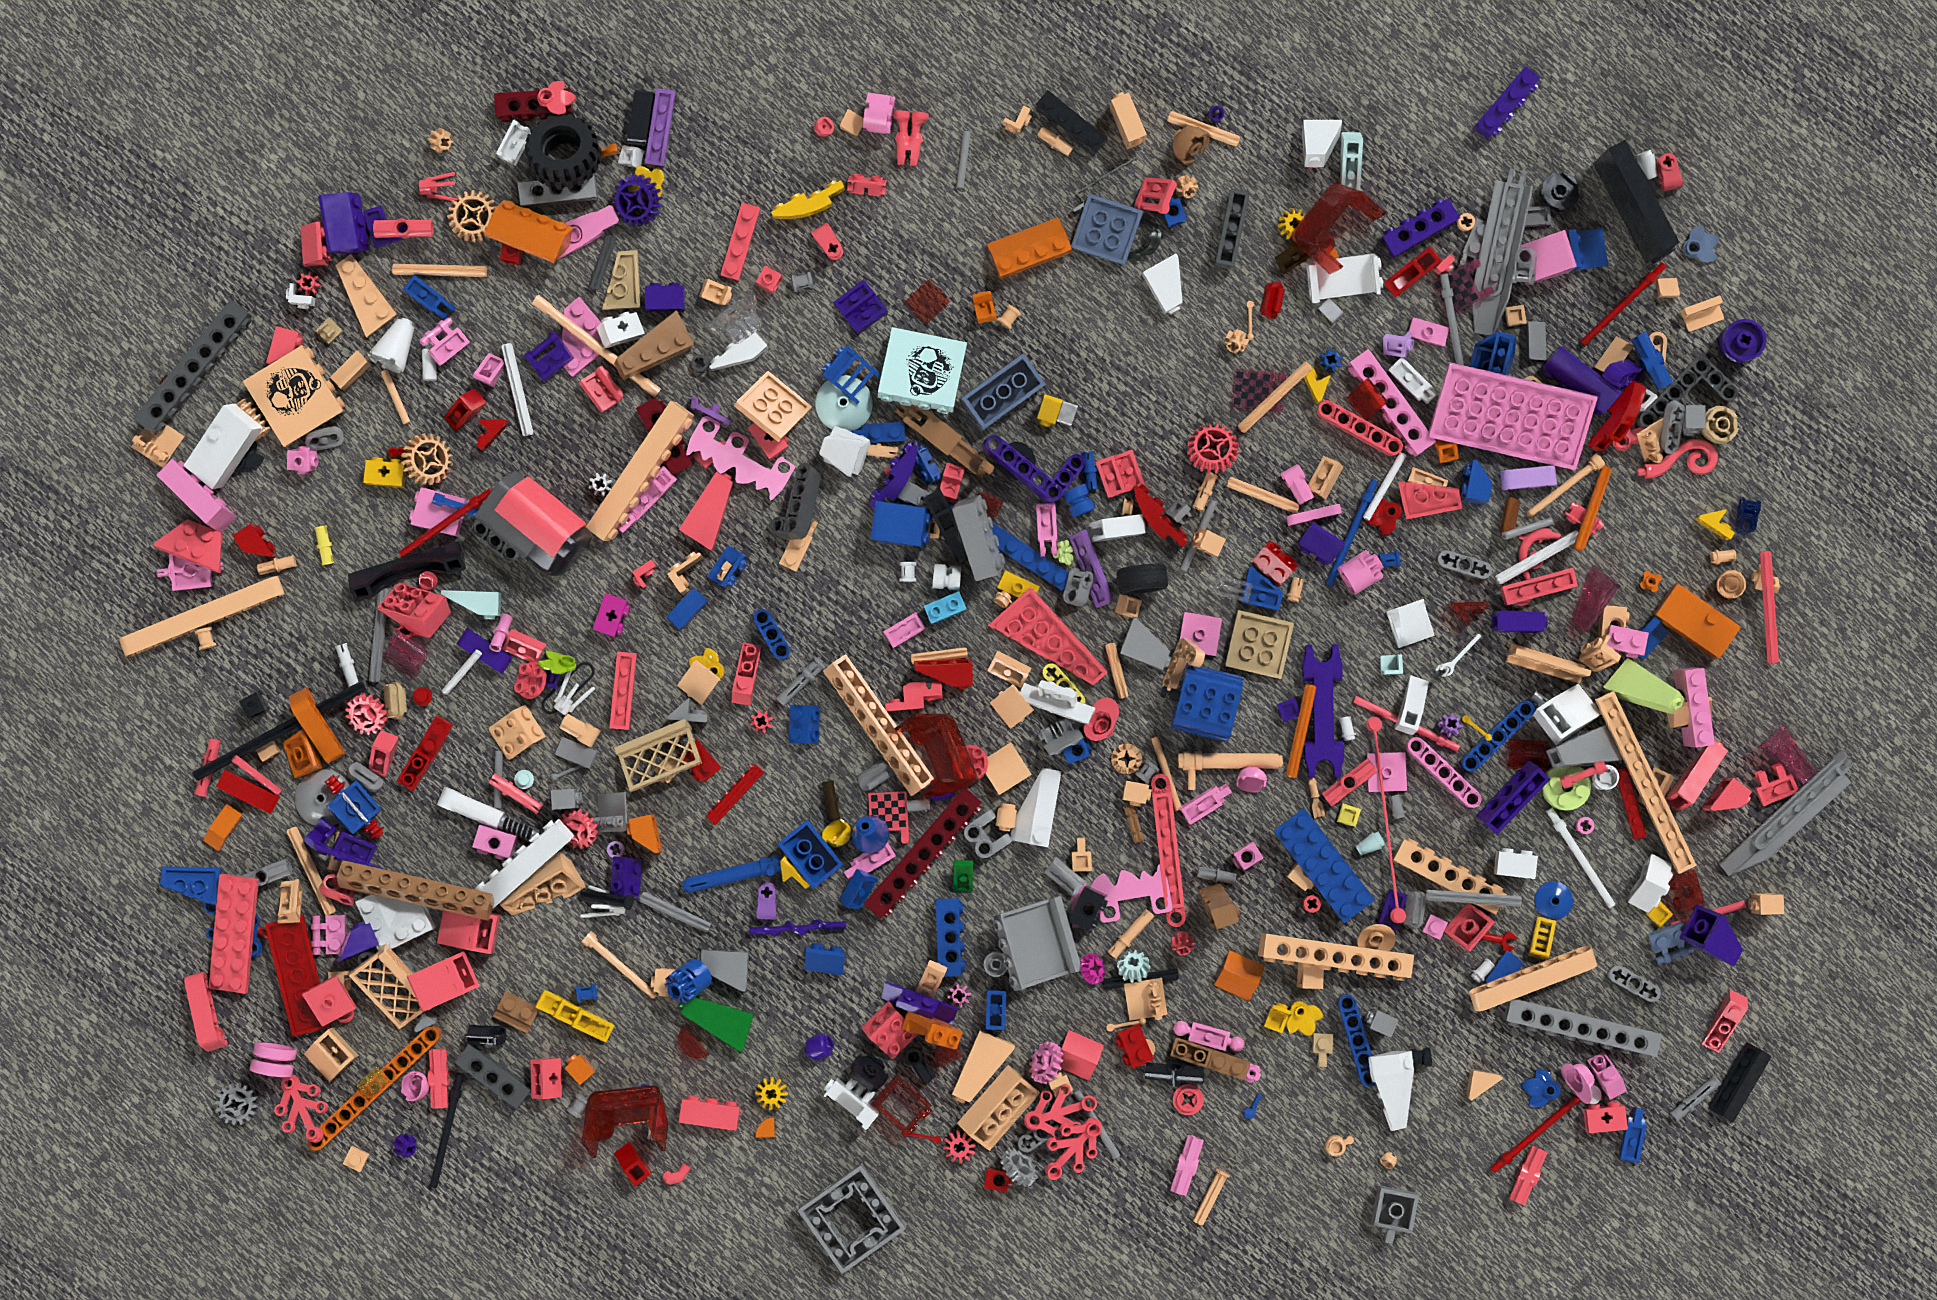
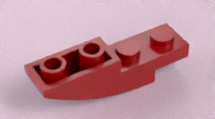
[1588,380,1646,453]
[1134,483,1188,547]
[396,715,454,792]

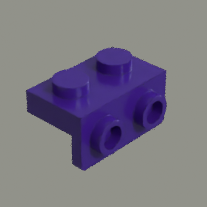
[610,856,643,897]

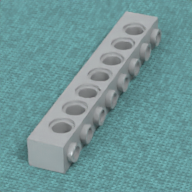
[1503,999,1662,1059]

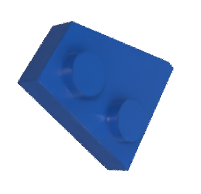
[1241,566,1283,611]

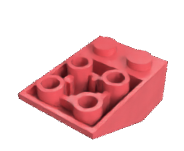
[377,582,451,638]
[437,911,501,954]
[407,951,480,1012]

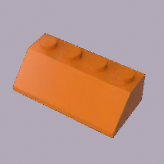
[484,200,573,263]
[987,217,1072,280]

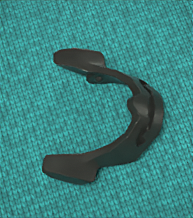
[1128,214,1162,261]

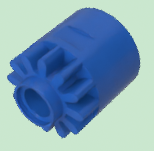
[664,959,712,1004]

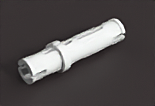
[335,643,362,699]

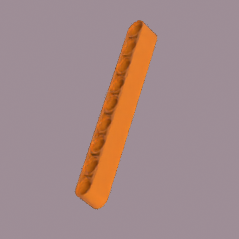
[307,1026,442,1151]

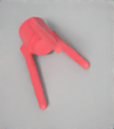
[419,172,459,203]

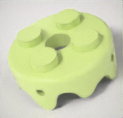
[1542,766,1591,811]

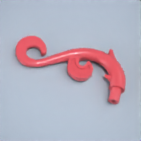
[1514,528,1561,606]

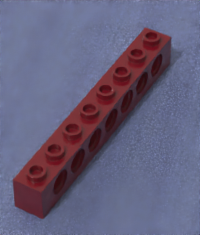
[864,787,982,919]

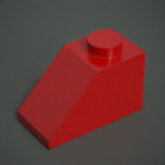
[443,388,487,432]

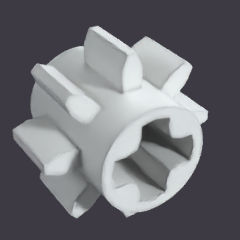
[589,473,613,497]

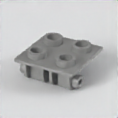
[1037,717,1084,756]
[592,792,627,833]

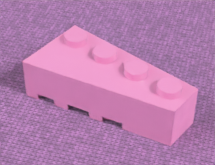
[157,459,237,533]

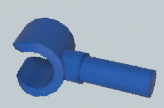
[1243,1094,1262,1119]

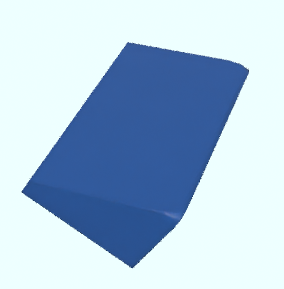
[839,869,878,910]
[1485,951,1523,983]

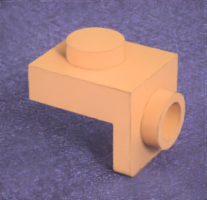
[1003,106,1032,133]
[699,279,732,305]
[1751,564,1780,594]
[1048,1072,1073,1098]

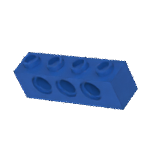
[936,898,965,977]

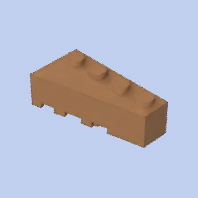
[614,310,694,380]
[1199,883,1241,929]

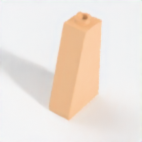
[952,1029,1015,1104]

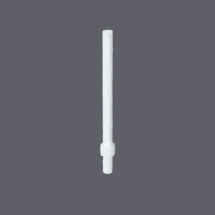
[1546,807,1615,908]

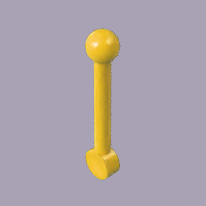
[1462,715,1492,741]

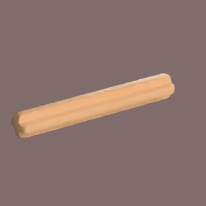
[1167,111,1240,147]
[1227,477,1299,513]

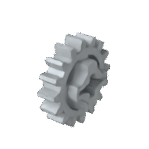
[215,1083,259,1125]
[1000,1147,1038,1187]

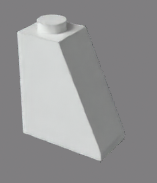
[1302,120,1342,167]
[1142,254,1182,315]
[1085,514,1146,543]

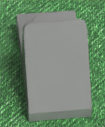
[668,698,709,723]

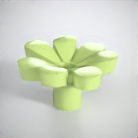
[1053,540,1074,565]

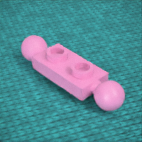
[1173,1021,1245,1052]

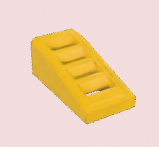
[1528,916,1556,960]

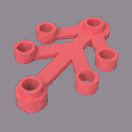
[274,1075,328,1143]
[1024,1084,1097,1139]
[1045,1118,1102,1180]

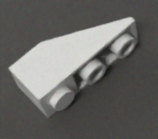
[709,329,768,371]
[1395,676,1429,735]

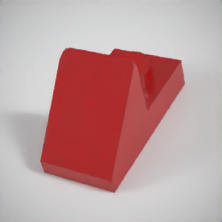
[476,419,510,452]

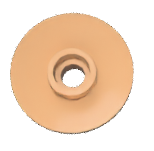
[1357,924,1396,951]

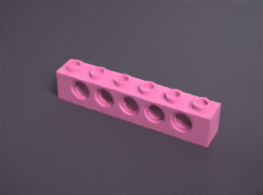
[1348,349,1436,457]

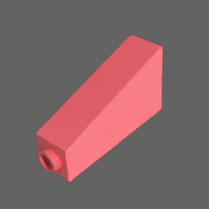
[679,472,734,551]
[1665,740,1728,812]

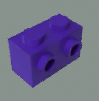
[645,283,685,312]

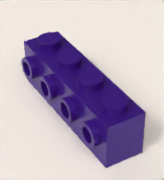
[1473,66,1540,140]

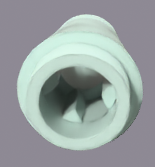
[1356,831,1386,856]

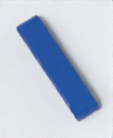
[1460,701,1535,772]
[1337,994,1376,1087]

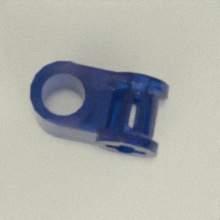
[1735,497,1761,535]

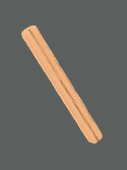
[392,264,487,277]
[1238,362,1312,433]
[287,827,336,916]

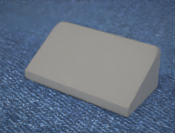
[1526,321,1546,361]

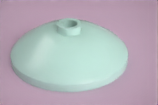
[815,375,873,432]

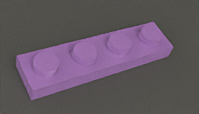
[645,88,676,167]
[1069,530,1114,608]

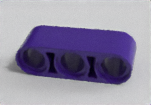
[1602,359,1644,388]
[456,628,513,674]

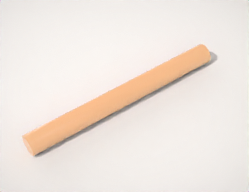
[1151,736,1181,811]

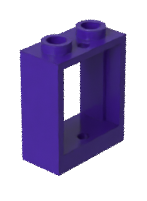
[1492,610,1548,633]

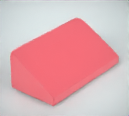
[502,629,546,662]

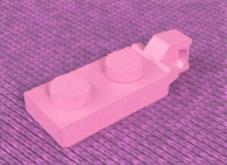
[1179,784,1232,825]
[844,842,896,878]

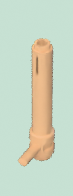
[1178,751,1283,790]

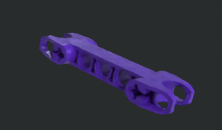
[1302,644,1344,778]

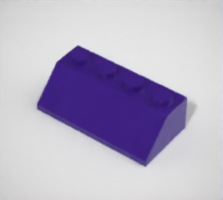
[1540,346,1622,415]

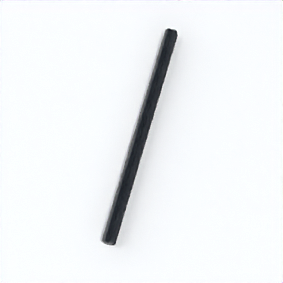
[192,681,366,781]

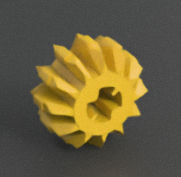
[1278,208,1311,241]
[755,1077,788,1110]

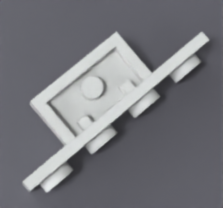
[1020,680,1095,725]

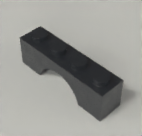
[1035,90,1107,156]

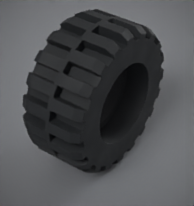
[525,114,601,189]

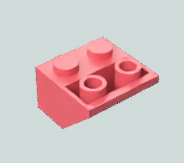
[301,221,332,267]

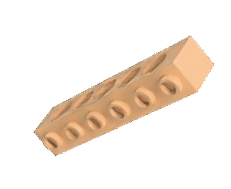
[1392,838,1507,915]

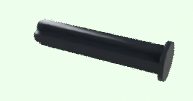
[579,889,634,910]

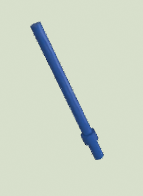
[1325,479,1378,587]

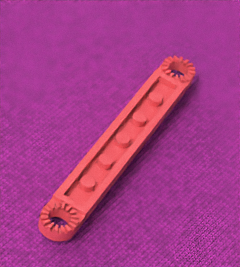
[1151,774,1186,927]

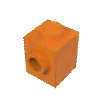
[565,1054,596,1085]

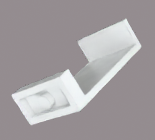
[1306,253,1383,303]

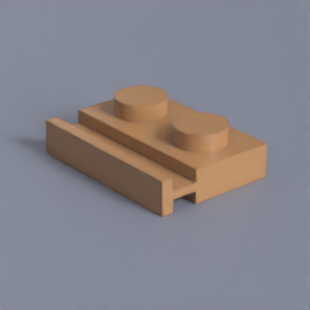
[493,991,540,1033]

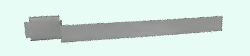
[1071,156,1138,212]

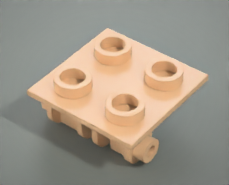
[131,417,185,468]
[1637,417,1673,463]
[1124,978,1167,1021]

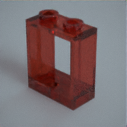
[871,1074,932,1134]

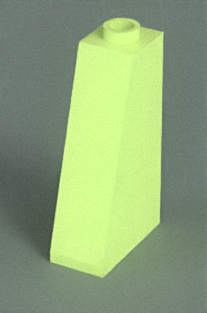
[1603,658,1685,714]

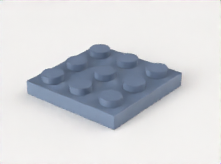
[1071,193,1144,266]

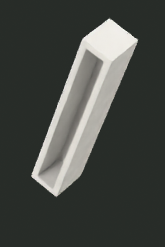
[474,819,574,908]

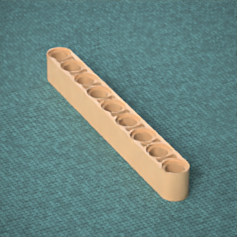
[119,576,285,657]

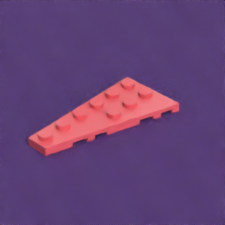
[988,587,1108,685]

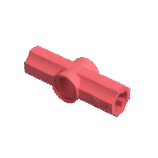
[373,218,434,239]
[1322,758,1378,807]
[428,1049,450,1108]
[1509,1145,1548,1206]

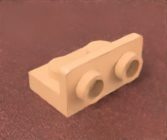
[1578,634,1621,672]

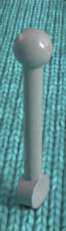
[551,765,586,781]

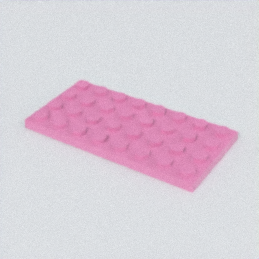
[1428,362,1598,470]

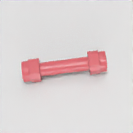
[1560,760,1608,789]

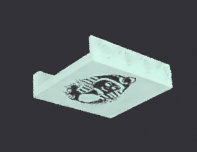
[878,327,967,414]

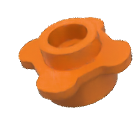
[1640,571,1662,592]

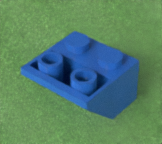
[1459,460,1493,505]
[804,943,846,975]

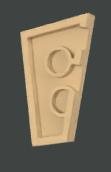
[602,250,641,311]

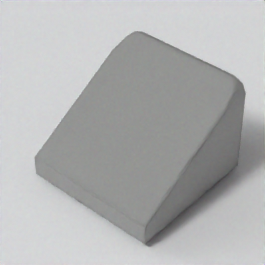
[414,1010,437,1032]

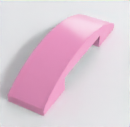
[617,466,677,533]

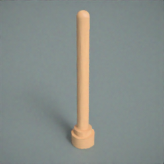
[1527,453,1605,517]
[581,931,657,998]

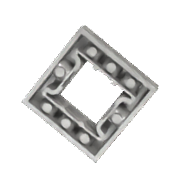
[798,1163,906,1274]

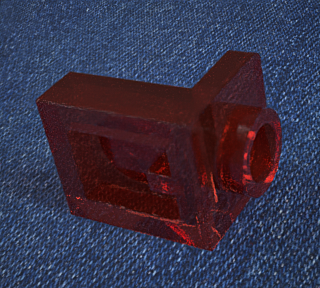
[977,490,1004,518]
[932,1045,963,1067]

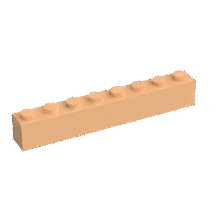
[586,401,694,541]

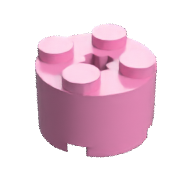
[863,92,895,134]

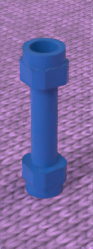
[432,492,480,517]

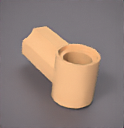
[559,714,601,747]

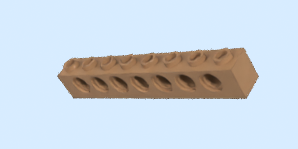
[336,860,494,921]

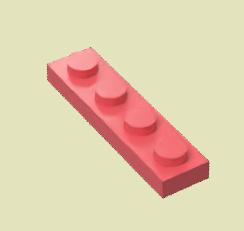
[720,202,760,281]
[1500,568,1578,605]
[610,652,637,730]

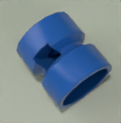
[1063,484,1095,518]

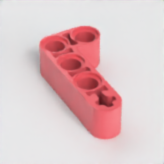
[184,971,227,1052]

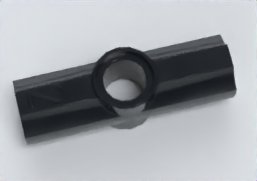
[1145,1060,1204,1086]

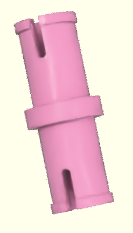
[489,614,513,652]

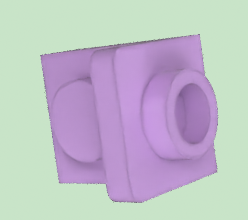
[1383,332,1414,357]

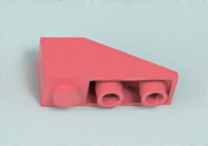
[732,642,762,706]
[1702,989,1748,1053]

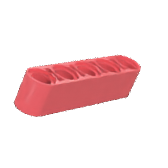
[1316,400,1403,456]

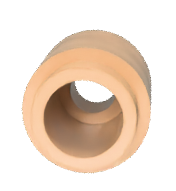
[995,803,1017,831]

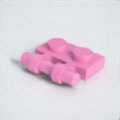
[419,317,470,366]
[311,915,346,955]

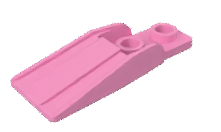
[557,205,619,260]

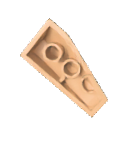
[500,852,585,915]

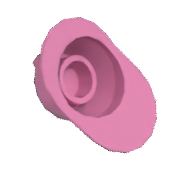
[1561,1064,1595,1104]

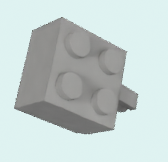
[1371,1185,1419,1244]

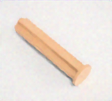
[1193,1168,1230,1225]

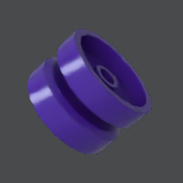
[1718,319,1767,364]

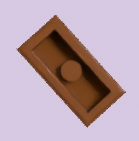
[1499,497,1520,536]

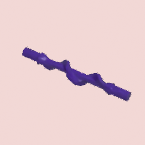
[749,919,846,936]

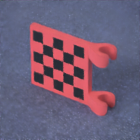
[868,791,909,844]

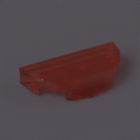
[678,1024,709,1059]

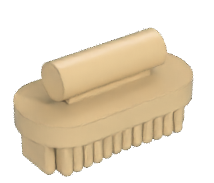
[383,682,407,720]

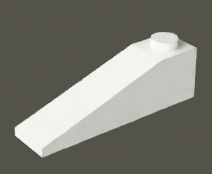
[1368,1051,1414,1131]

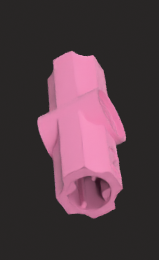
[1170,1135,1204,1196]

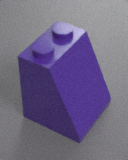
[1679,904,1743,966]

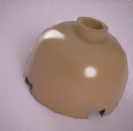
[1173,126,1210,165]

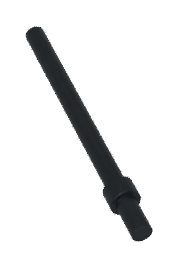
[429,1073,464,1188]

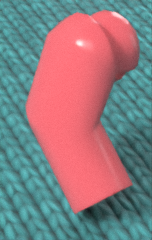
[662,1163,691,1185]

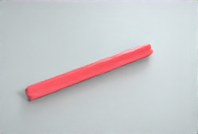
[1760,551,1779,663]

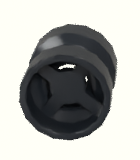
[1410,1047,1432,1068]

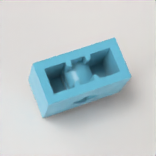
[924,591,967,625]

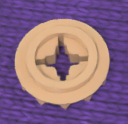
[1111,744,1142,774]

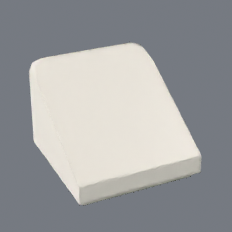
[618,145,645,168]

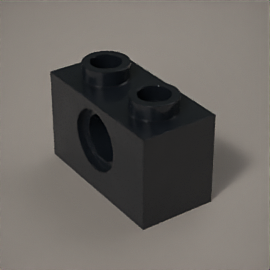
[1068,885,1108,931]

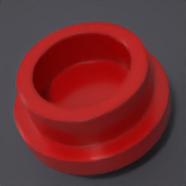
[413,687,432,706]

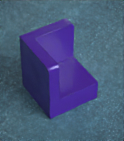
[303,818,337,850]

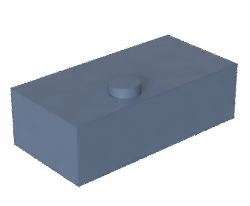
[960,353,1046,429]

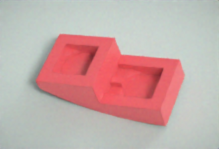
[940,463,965,504]

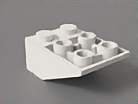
[1533,684,1602,746]

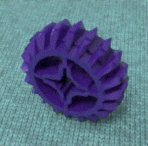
[612,174,663,226]

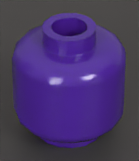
[804,1033,834,1061]

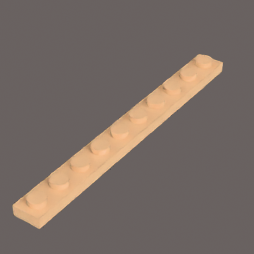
[1595,691,1697,874]

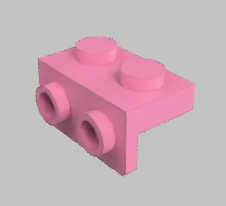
[1607,625,1649,659]

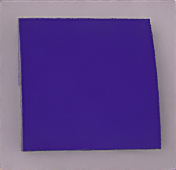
[833,279,888,335]

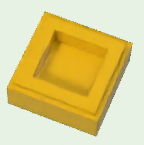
[1645,901,1673,928]

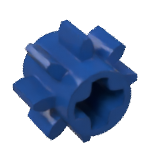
[1318,348,1343,373]

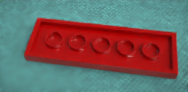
[265,914,331,1037]

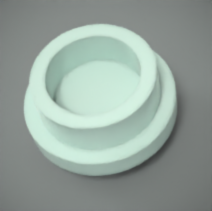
[514,770,534,789]

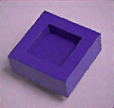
[1277,698,1300,722]

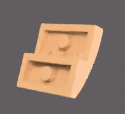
[985,742,1032,795]

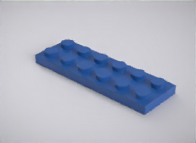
[1273,808,1375,923]

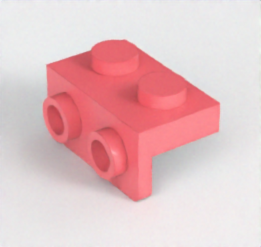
[579,366,624,414]

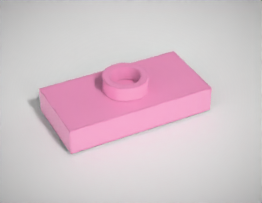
[1408,317,1450,347]
[883,612,926,648]

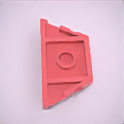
[154,519,223,573]

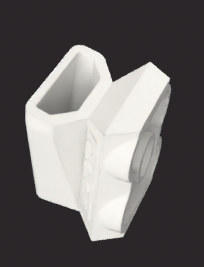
[819,426,870,477]

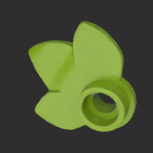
[538,651,576,674]

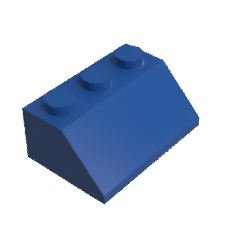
[777,820,843,889]

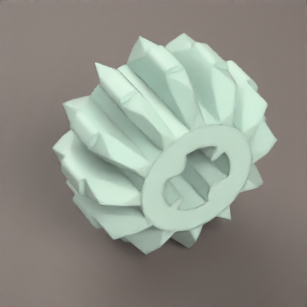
[1117,949,1150,983]

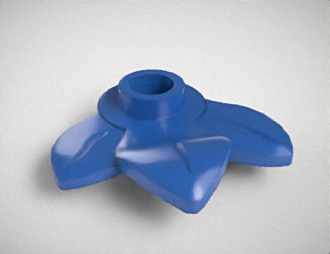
[1522,1069,1561,1107]

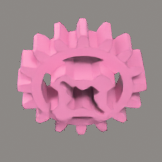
[1029,1041,1063,1084]

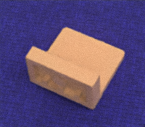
[668,552,704,595]

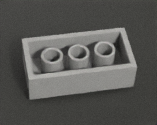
[952,495,1005,581]

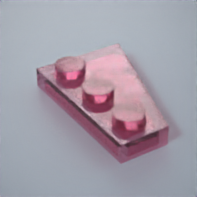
[1760,726,1817,784]

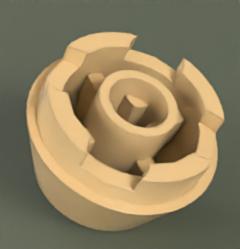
[1701,406,1739,444]

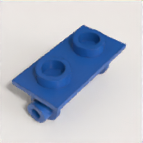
[915,445,941,486]

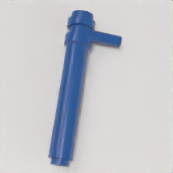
[682,854,783,893]

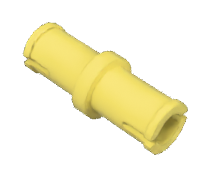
[314,525,334,565]

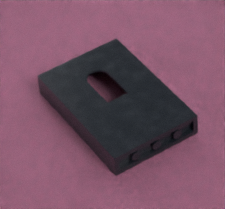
[1593,140,1680,264]

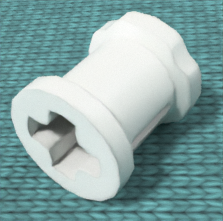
[899,562,916,582]

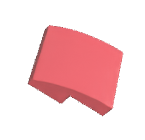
[1096,450,1145,498]

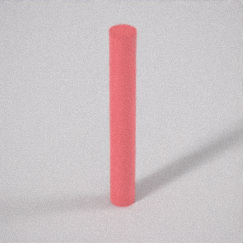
[231,755,282,795]

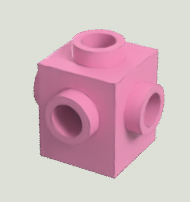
[287,446,319,474]

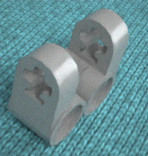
[964,809,1013,858]

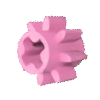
[947,983,971,1008]

